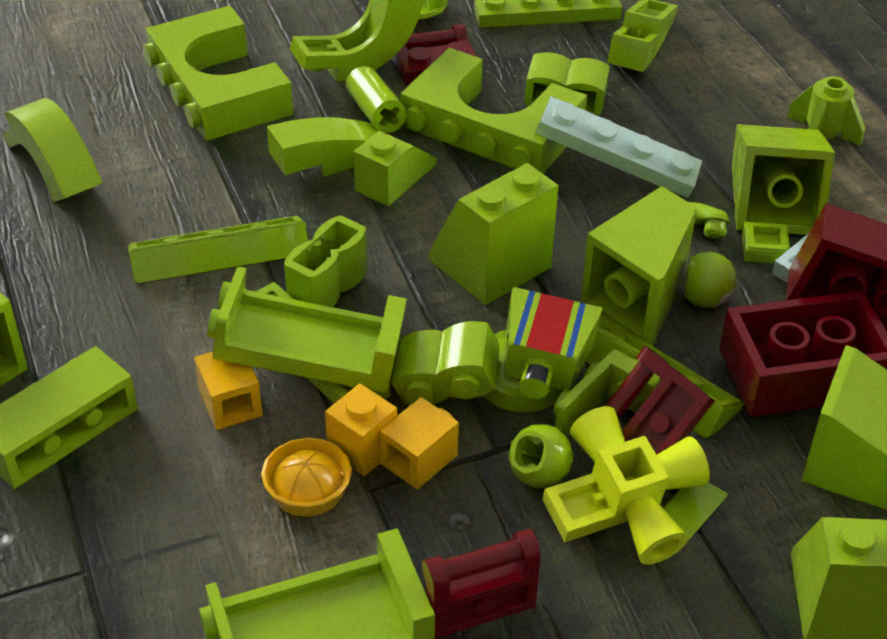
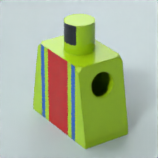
[504,287,603,399]

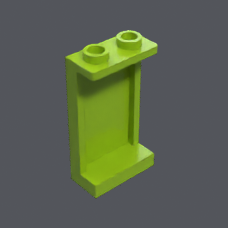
[207,266,407,394]
[199,528,435,639]

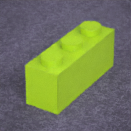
[0,346,138,489]

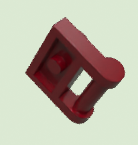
[394,24,476,85]
[605,346,715,455]
[422,528,541,639]

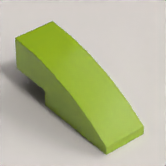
[607,0,678,72]
[267,117,378,177]

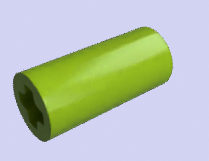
[346,66,407,133]

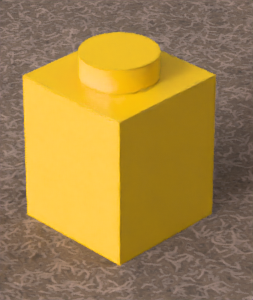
[194,352,263,430]
[325,383,397,477]
[379,397,459,490]

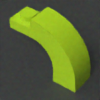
[290,0,423,82]
[2,98,103,202]

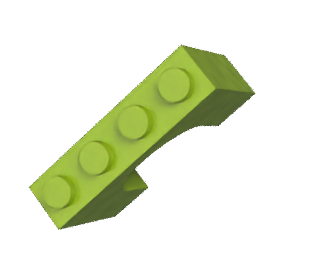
[143,6,294,141]
[400,48,587,174]

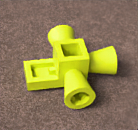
[542,406,710,565]

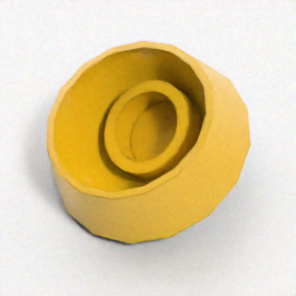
[261,438,352,517]

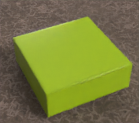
[742,221,790,263]

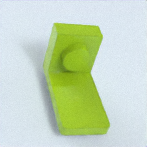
[553,349,662,437]

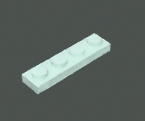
[535,96,702,198]

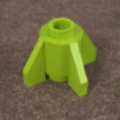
[787,76,866,145]

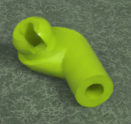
[689,202,730,239]

